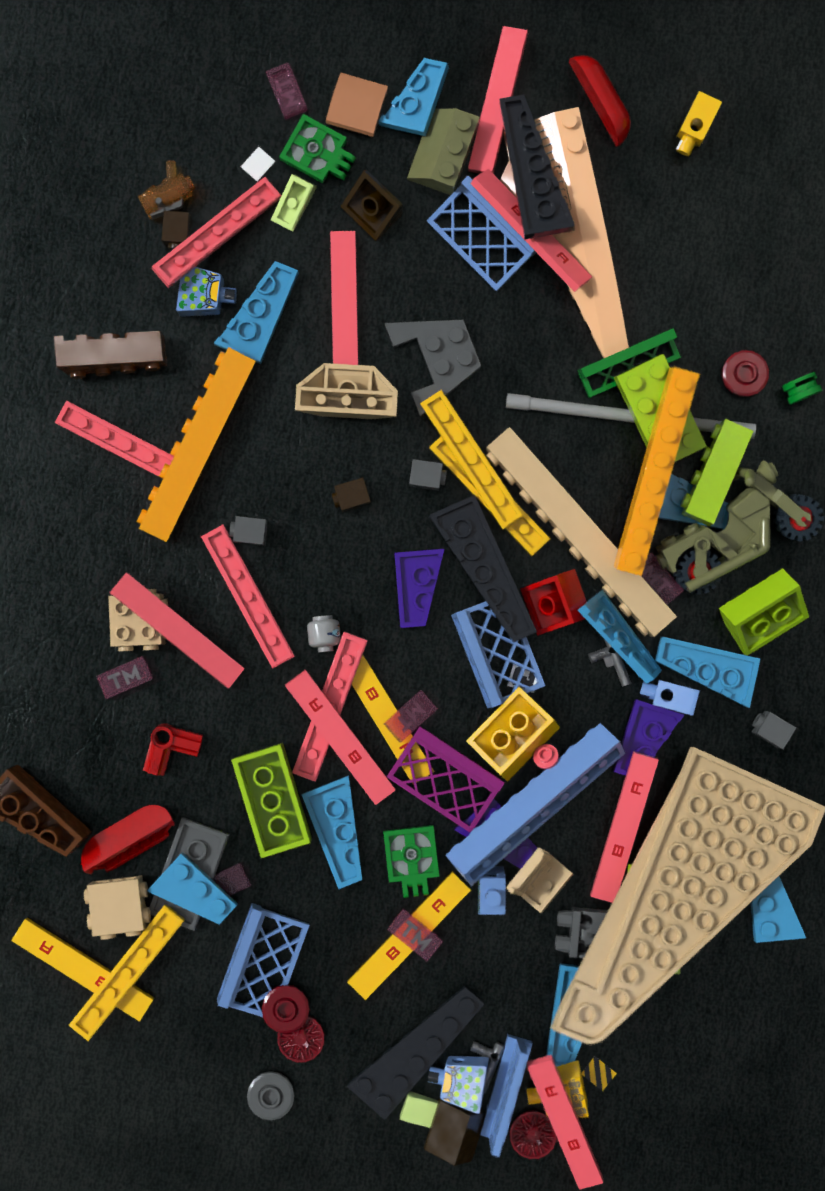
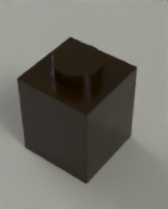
[162,211,192,251]
[332,478,371,513]

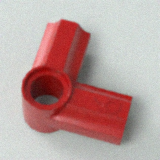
[143,723,203,776]

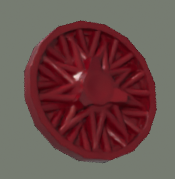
[722,350,769,397]
[262,985,309,1033]
[277,1015,324,1062]
[510,1110,557,1159]

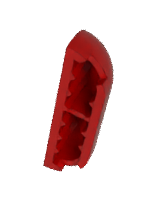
[569,55,630,147]
[81,805,175,874]

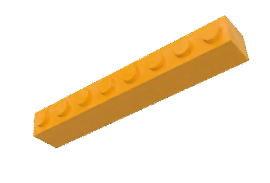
[136,347,256,542]
[614,367,699,576]

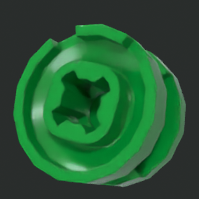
[782,372,823,405]

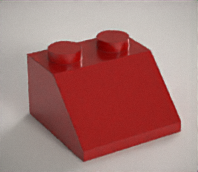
[520,569,587,636]

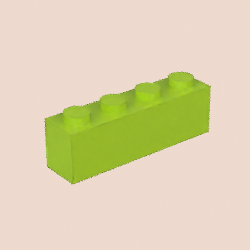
[680,419,754,526]

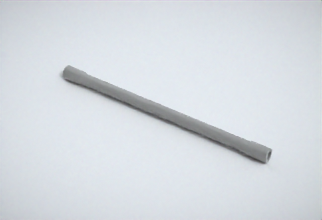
[506,393,756,439]

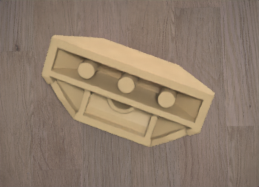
[295,363,398,419]

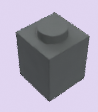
[409,459,447,491]
[230,516,268,546]
[752,711,796,749]

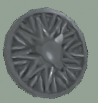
[247,1071,295,1120]

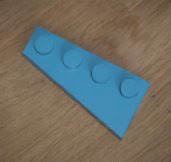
[578,590,662,684]

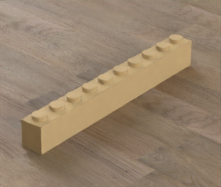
[486,427,677,637]

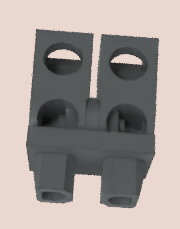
[555,907,608,958]

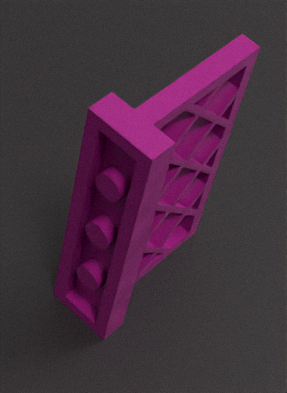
[387,726,505,833]

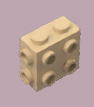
[109,589,168,651]
[84,875,151,939]

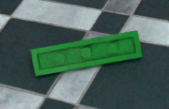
[577,328,681,398]

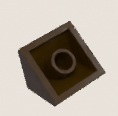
[340,169,403,241]
[424,1099,486,1166]

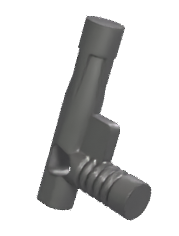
[588,640,631,687]
[471,1041,505,1093]

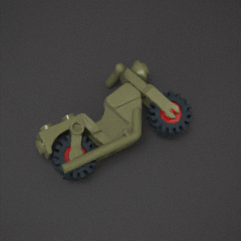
[656,460,824,594]

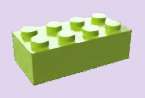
[613,354,707,462]
[232,743,312,858]

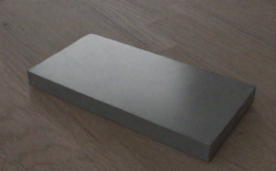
[149,817,230,931]

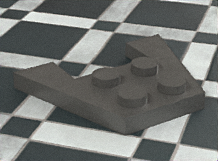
[385,320,481,417]

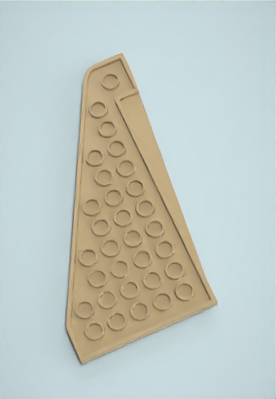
[551,747,825,1044]

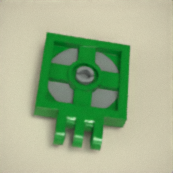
[279,114,356,183]
[383,825,439,898]

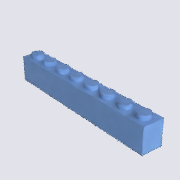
[446,723,625,886]

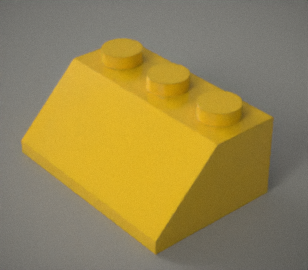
[466,687,560,782]

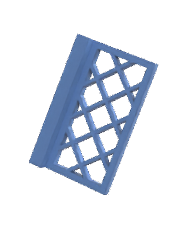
[427,176,537,292]
[451,601,545,708]
[217,903,309,1017]
[480,1034,532,1157]

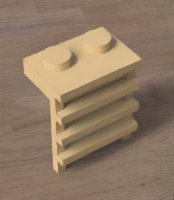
[506,848,574,913]

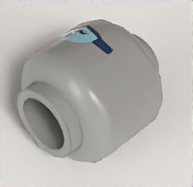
[307,615,341,652]

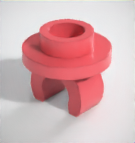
[533,744,559,770]

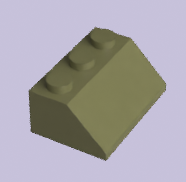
[407,108,480,195]

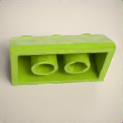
[719,568,809,656]

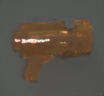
[138,160,196,220]

